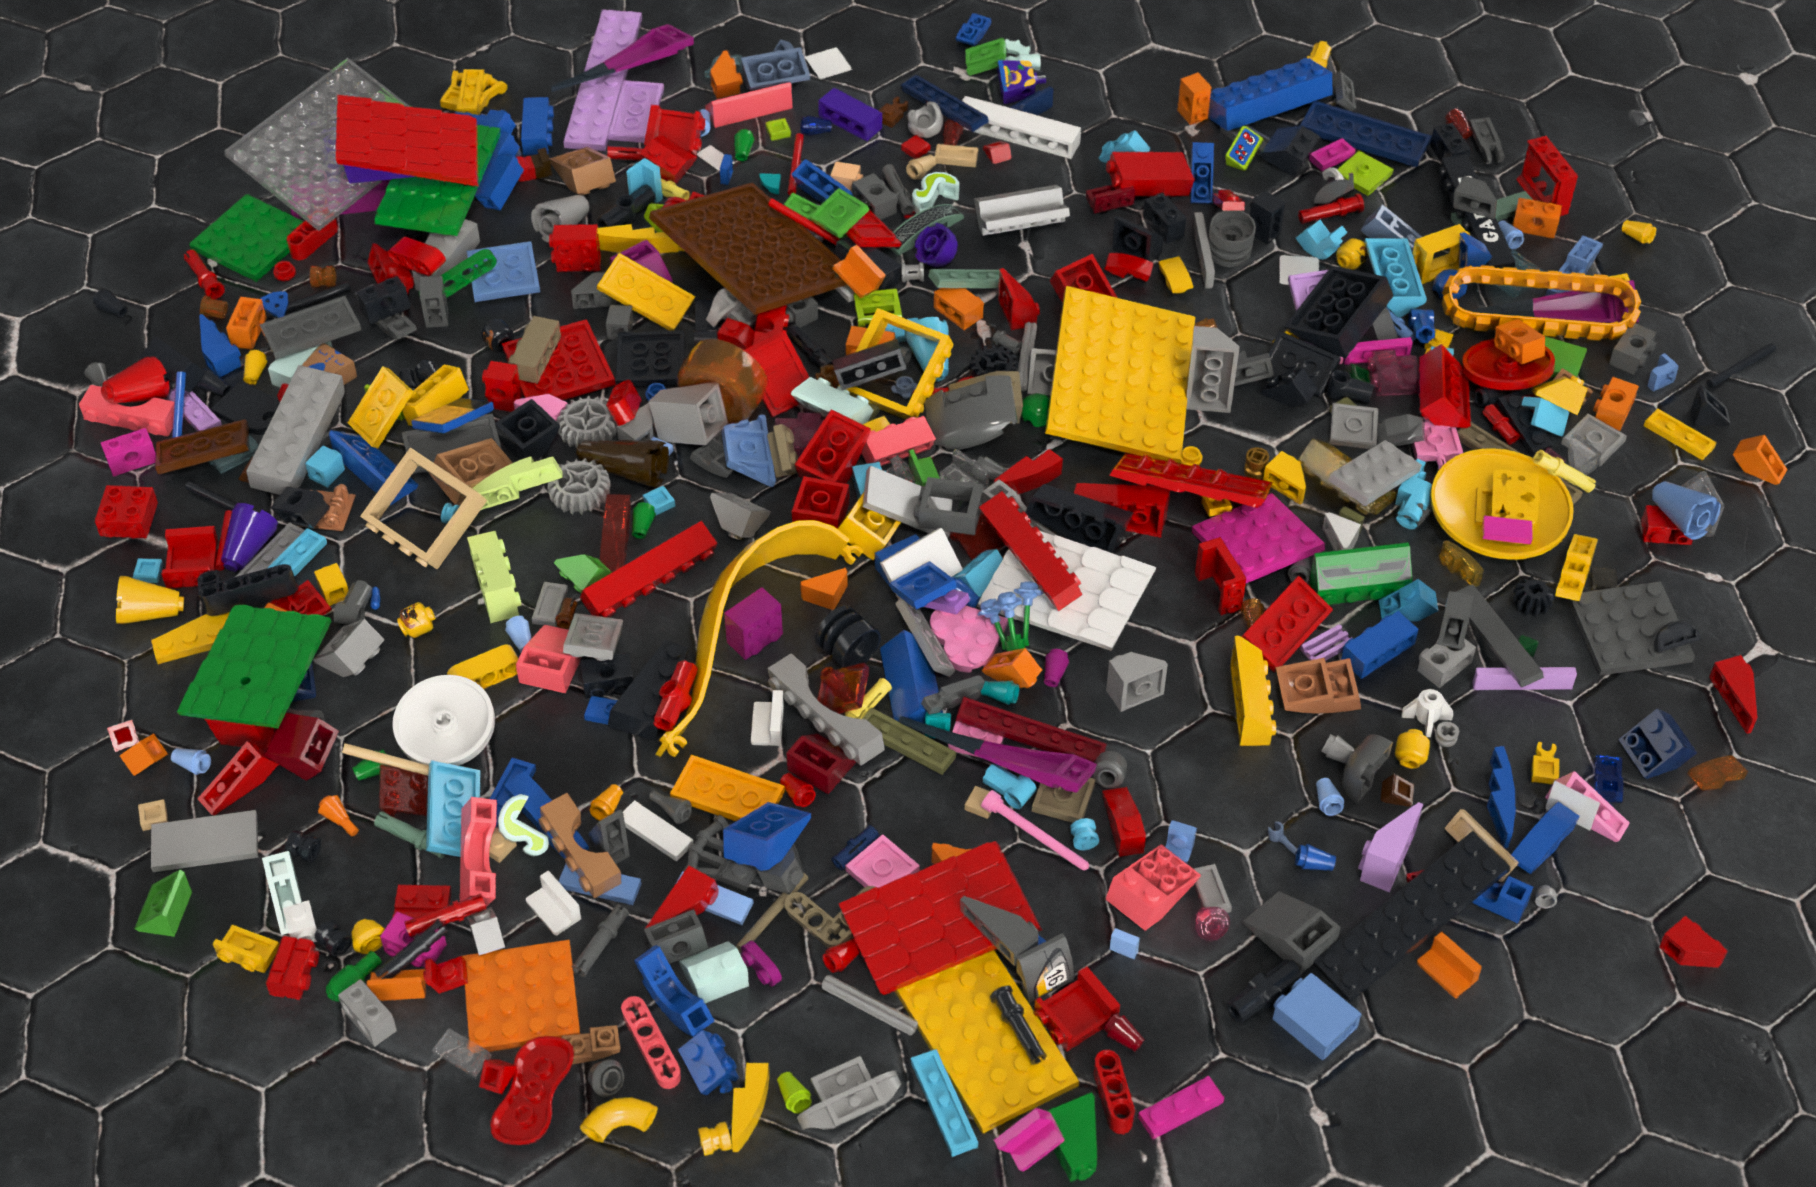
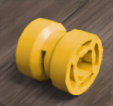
[698,1122,732,1156]

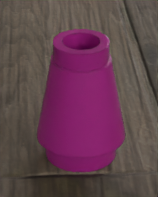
[1044,649,1069,687]

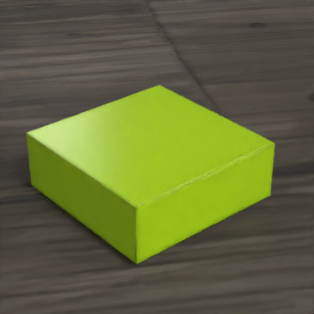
[765,118,791,141]

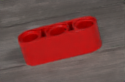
[287,207,339,260]
[388,237,446,276]
[606,380,642,426]
[1094,1050,1135,1134]

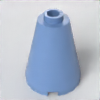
[1652,481,1721,540]

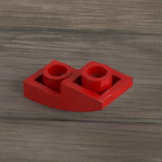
[1104,253,1153,282]

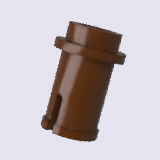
[555,598,577,629]

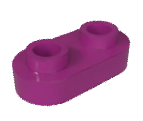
[740,940,782,987]

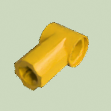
[1307,41,1331,68]

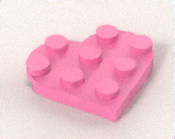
[930,606,1008,673]

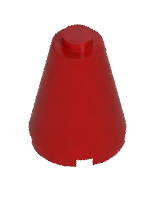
[101,356,170,403]

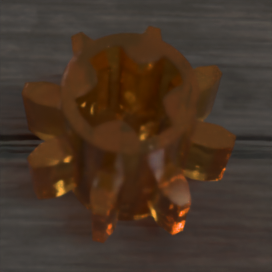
[815,365,839,389]

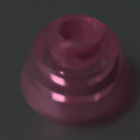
[1195,906,1230,941]

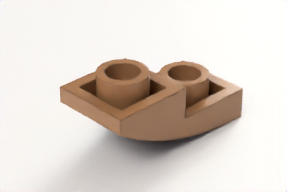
[562,1026,620,1064]

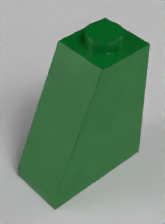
[1048,1092,1097,1182]

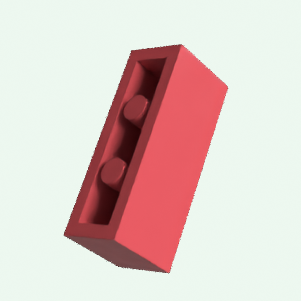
[861,416,936,466]

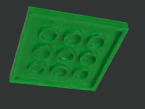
[189,194,304,282]

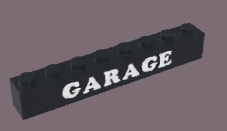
[1438,154,1516,269]

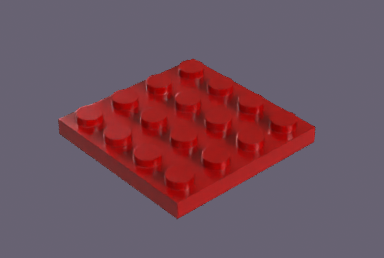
[502,319,616,400]

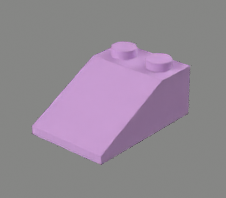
[1358,802,1423,892]

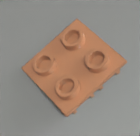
[297,484,356,531]

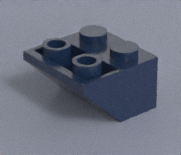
[1618,708,1697,779]

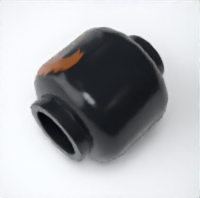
[481,319,514,351]

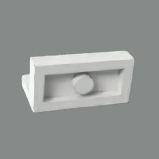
[751,690,784,746]
[526,870,581,936]

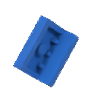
[678,1030,739,1095]

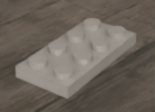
[1328,440,1422,506]

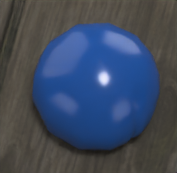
[1432,269,1467,300]

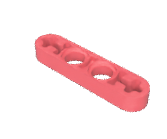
[621,996,681,1089]

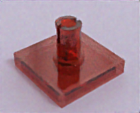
[817,663,870,714]

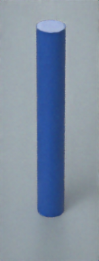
[172,372,186,438]

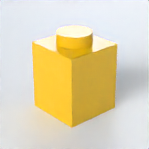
[314,563,349,606]

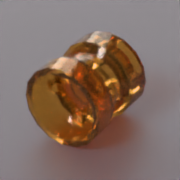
[310,266,336,287]

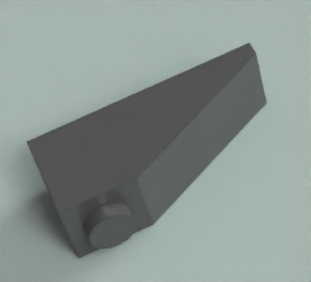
[589,809,630,864]
[960,896,1039,966]

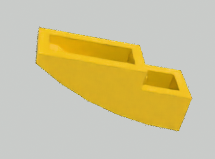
[731,1063,770,1152]

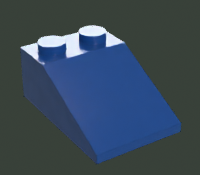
[723,802,811,870]

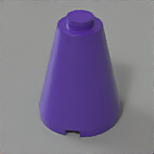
[221,503,278,572]

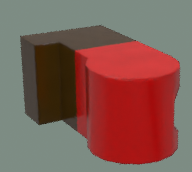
[516,148,552,182]

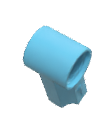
[983,764,1037,809]

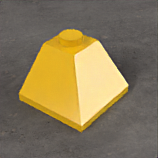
[1531,375,1588,415]

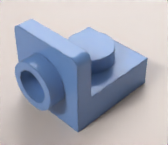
[1647,353,1679,392]
[1165,820,1197,864]

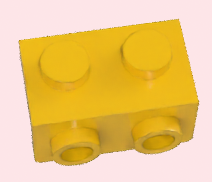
[213,925,280,973]

